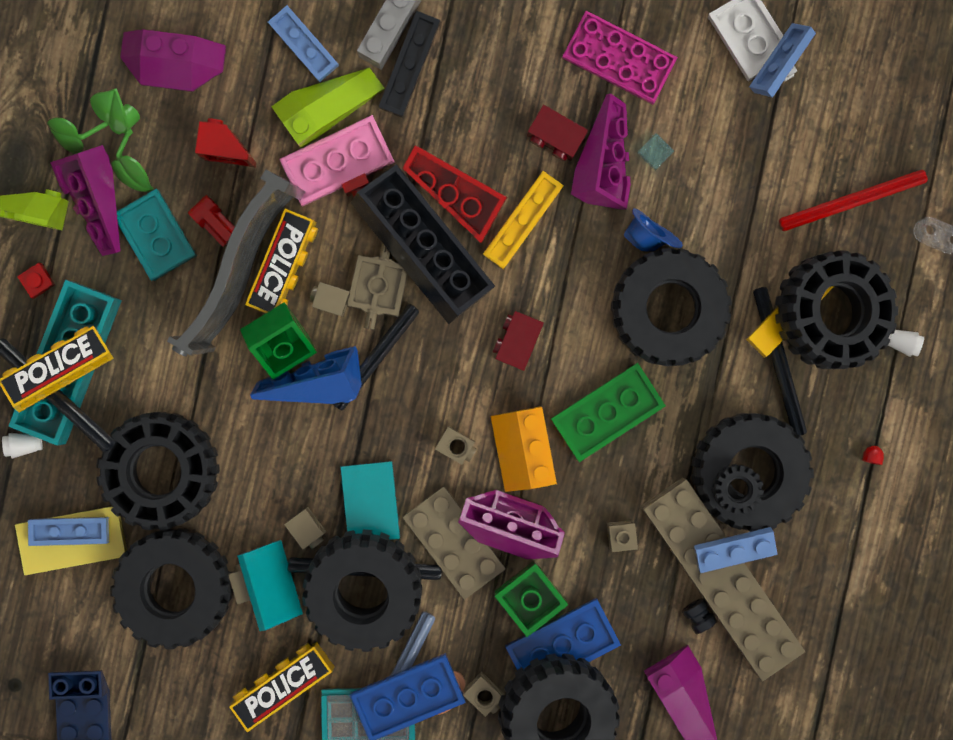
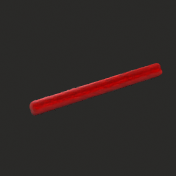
[779,170,928,231]

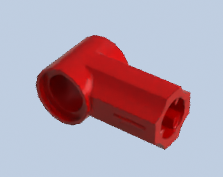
[187,195,235,248]

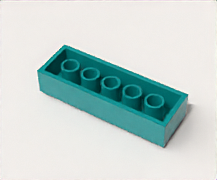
[8,280,122,446]

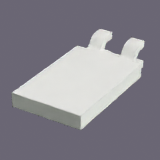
[708,0,797,81]

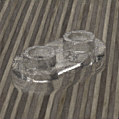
[914,217,953,254]

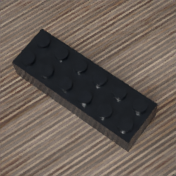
[350,164,495,324]

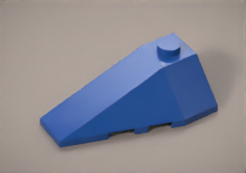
[250,346,362,404]

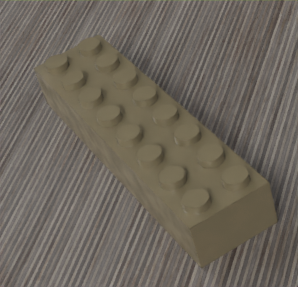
[640,477,805,682]

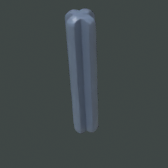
[390,612,435,676]

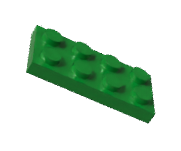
[551,363,666,462]

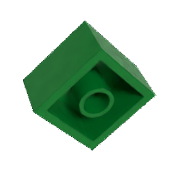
[240,302,317,379]
[494,560,568,637]

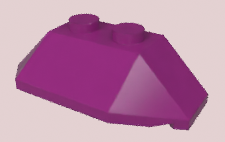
[120,29,227,92]
[458,490,565,559]

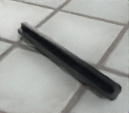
[333,304,419,411]

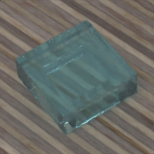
[637,133,674,171]

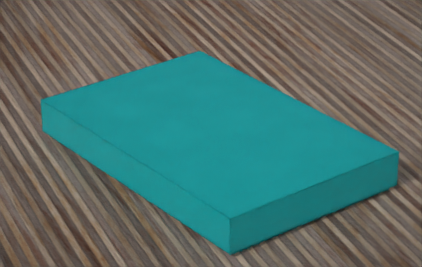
[117,188,197,281]
[341,461,400,540]
[237,540,303,631]

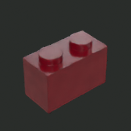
[527,104,588,161]
[493,311,544,371]

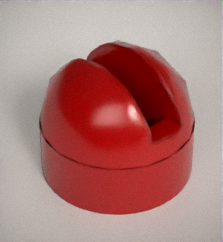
[861,446,884,465]

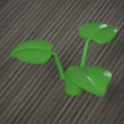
[47,88,154,192]

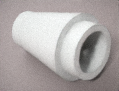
[888,330,924,357]
[2,433,43,459]

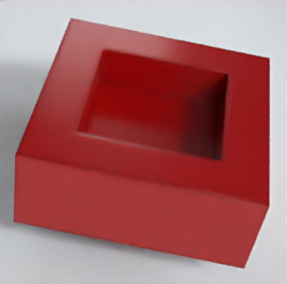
[341,173,369,198]
[17,263,56,299]

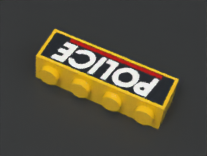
[245,209,318,313]
[0,326,114,412]
[229,642,335,732]

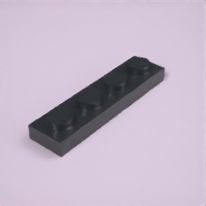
[379,11,441,118]

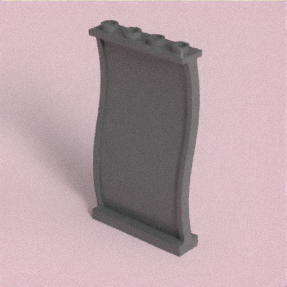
[167,169,306,357]

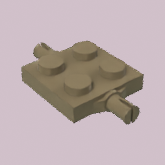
[347,243,408,330]

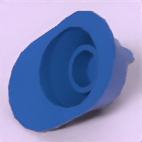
[624,208,683,252]

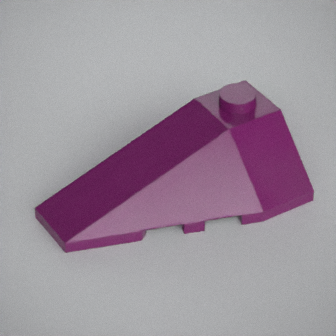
[571,94,631,210]
[50,145,120,256]
[644,645,717,740]

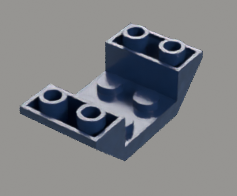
[48,670,112,740]

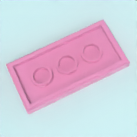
[279,115,395,207]

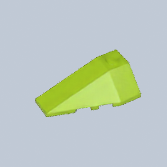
[271,67,385,149]
[0,189,69,231]

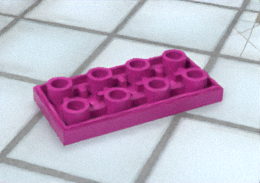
[562,11,678,105]

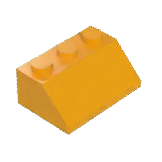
[491,406,557,492]

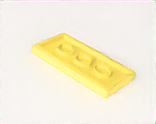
[15,506,127,575]

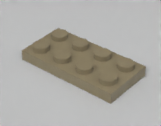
[403,486,506,600]

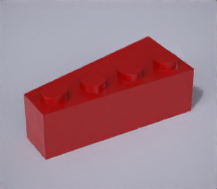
[403,145,508,243]

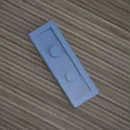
[268,5,339,82]
[749,23,816,98]
[28,517,109,546]
[694,527,778,573]

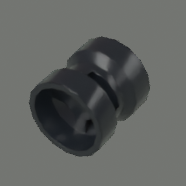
[682,598,717,634]

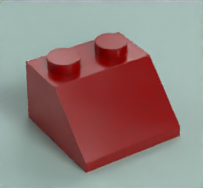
[195,118,256,168]

